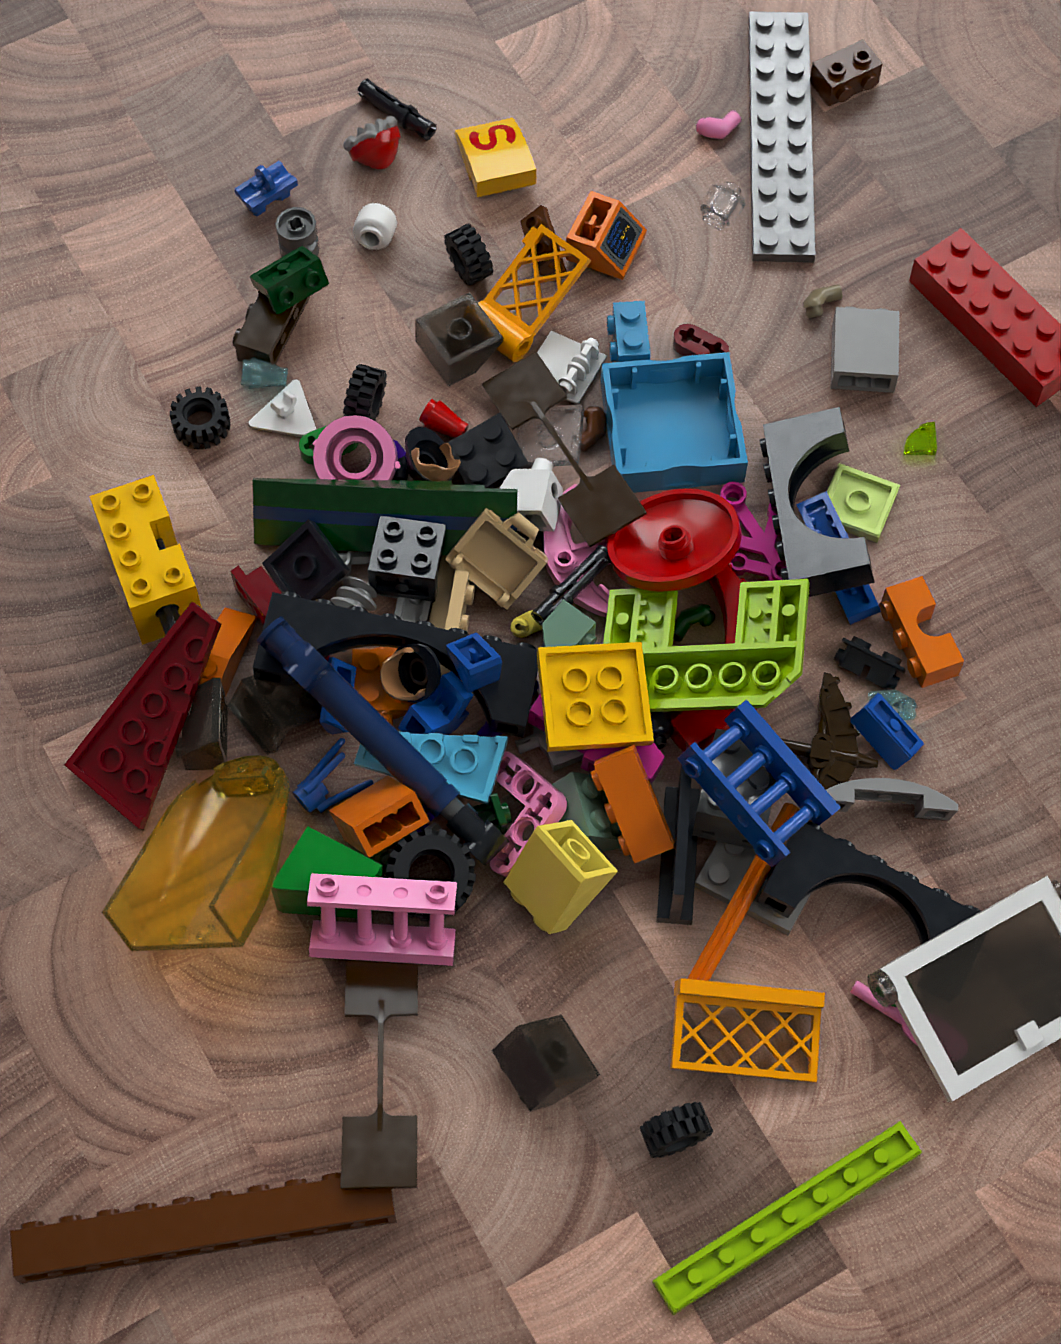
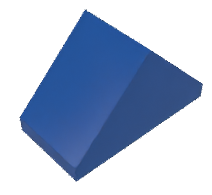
[446,632,502,693]

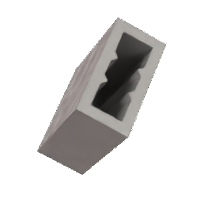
[830,306,899,393]

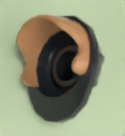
[405,427,461,481]
[380,644,441,703]

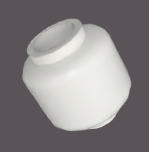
[353,203,397,250]

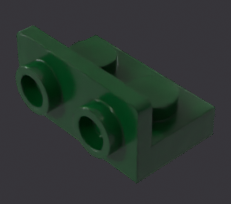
[249,246,329,314]

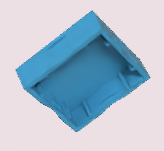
[601,352,748,493]

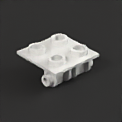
[537,331,607,405]

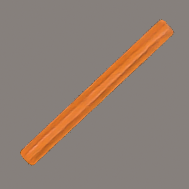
[687,802,800,981]

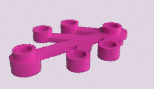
[720,482,787,581]

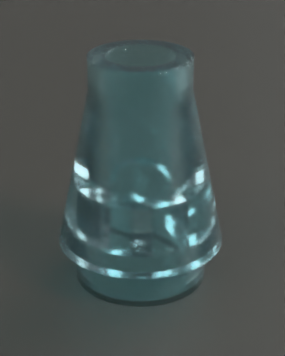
[241,357,288,389]

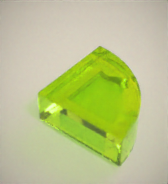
[903,422,937,455]

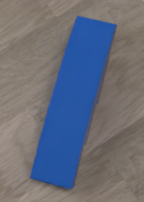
[796,491,881,625]

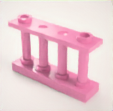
[307,873,457,966]

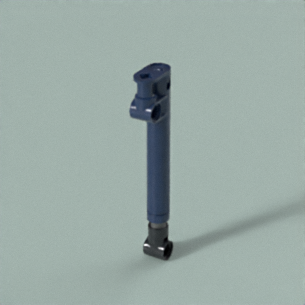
[257,617,510,866]

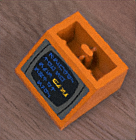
[566,191,647,280]

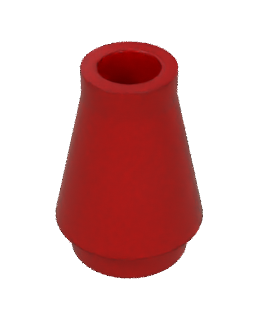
[419,399,469,438]

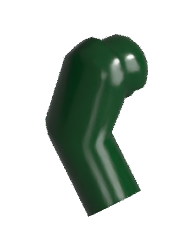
[673,603,716,642]

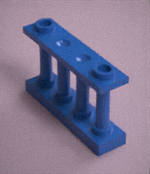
[677,699,841,868]

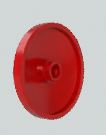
[607,489,742,592]

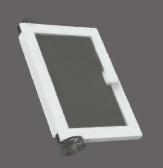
[867,876,1061,1102]

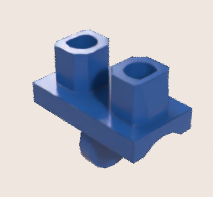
[234,161,298,216]

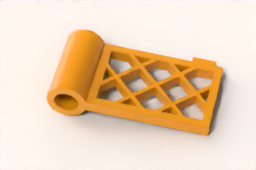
[464,224,591,362]

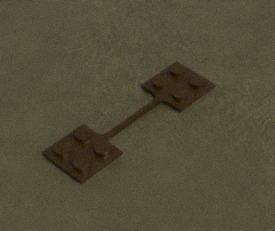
[482,351,647,547]
[341,959,418,1190]

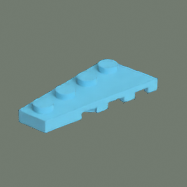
[354,732,509,805]

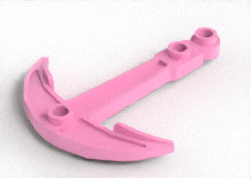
[543,484,611,617]

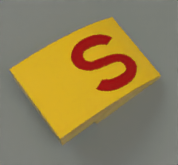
[455,118,536,197]

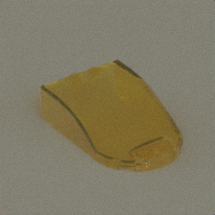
[102,755,290,952]

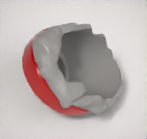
[343,116,401,170]

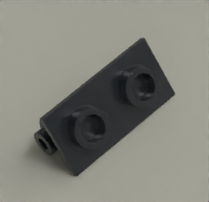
[834,636,906,690]

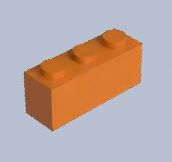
[591,744,674,864]

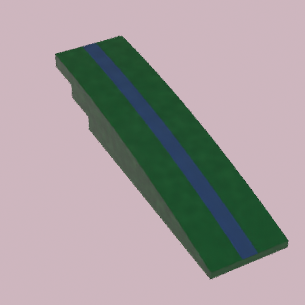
[252,478,518,555]

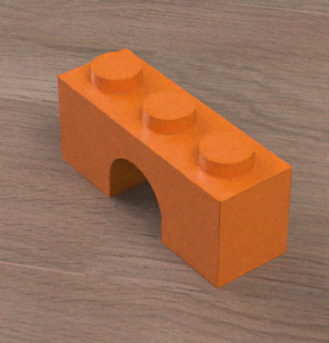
[879,576,964,688]

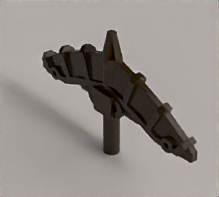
[781,672,879,822]

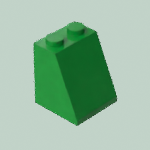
[270,826,384,918]

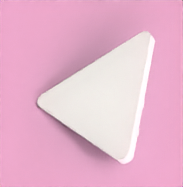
[249,380,316,437]

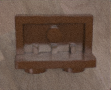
[520,205,567,281]

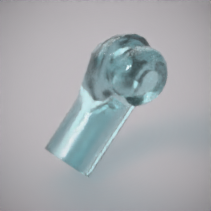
[868,690,918,720]

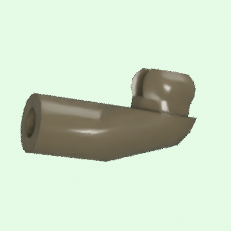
[803,284,842,318]

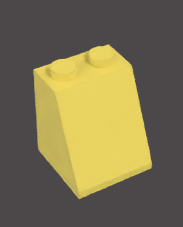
[504,820,618,934]

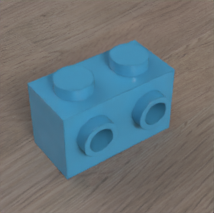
[607,301,651,362]

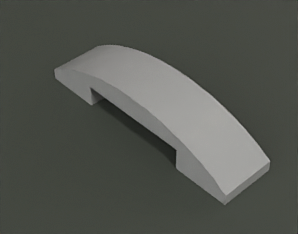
[826,778,958,821]

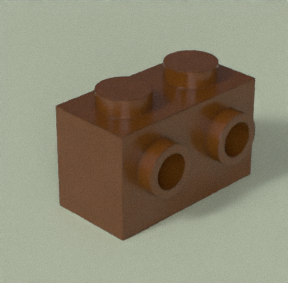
[810,40,883,107]

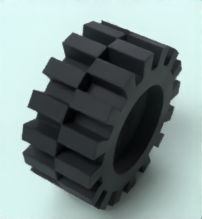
[444,224,494,286]
[343,364,387,421]
[169,386,231,449]
[640,1102,713,1158]

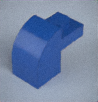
[398,671,474,735]

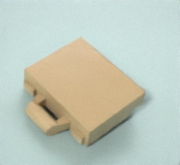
[445,508,548,610]

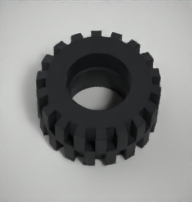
[384,828,476,922]

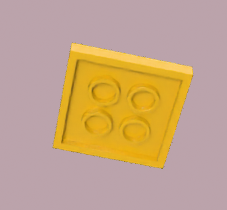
[537,642,654,752]

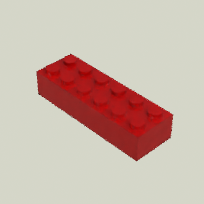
[909,228,1061,407]

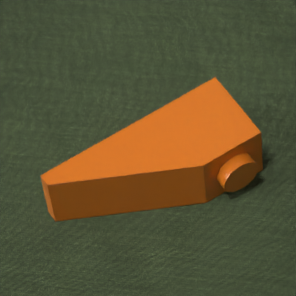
[194,607,257,706]

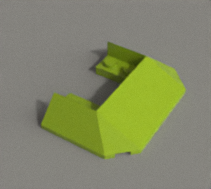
[603,579,809,712]

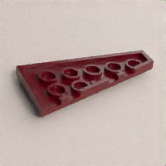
[64,601,222,830]

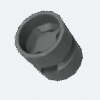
[275,207,320,257]

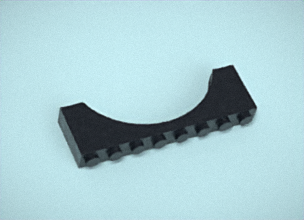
[253,591,538,738]

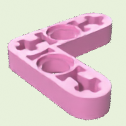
[490,751,567,877]

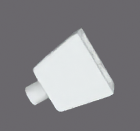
[499,458,563,531]

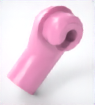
[696,111,741,139]

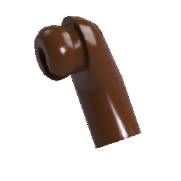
[574,406,606,452]

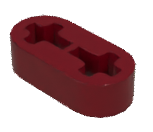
[673,324,729,356]

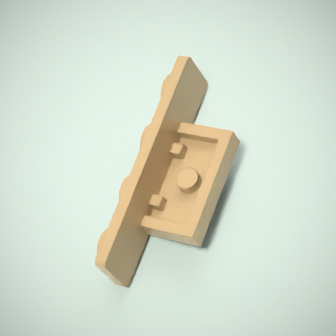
[429,555,475,677]

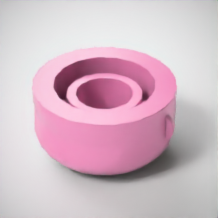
[312,415,400,480]

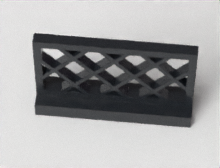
[656,764,700,925]

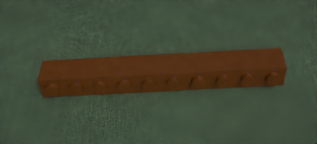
[10,1172,397,1284]

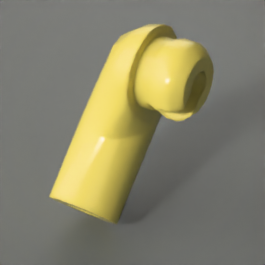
[510,610,542,638]

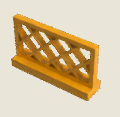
[670,978,825,1083]

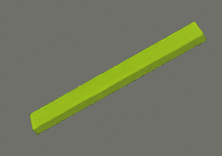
[652,1121,922,1315]

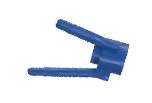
[292,738,373,813]

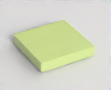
[827,463,900,543]

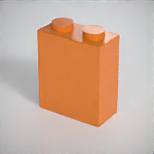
[329,776,430,858]

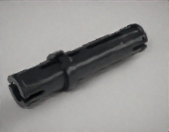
[357,78,437,141]
[531,545,611,626]

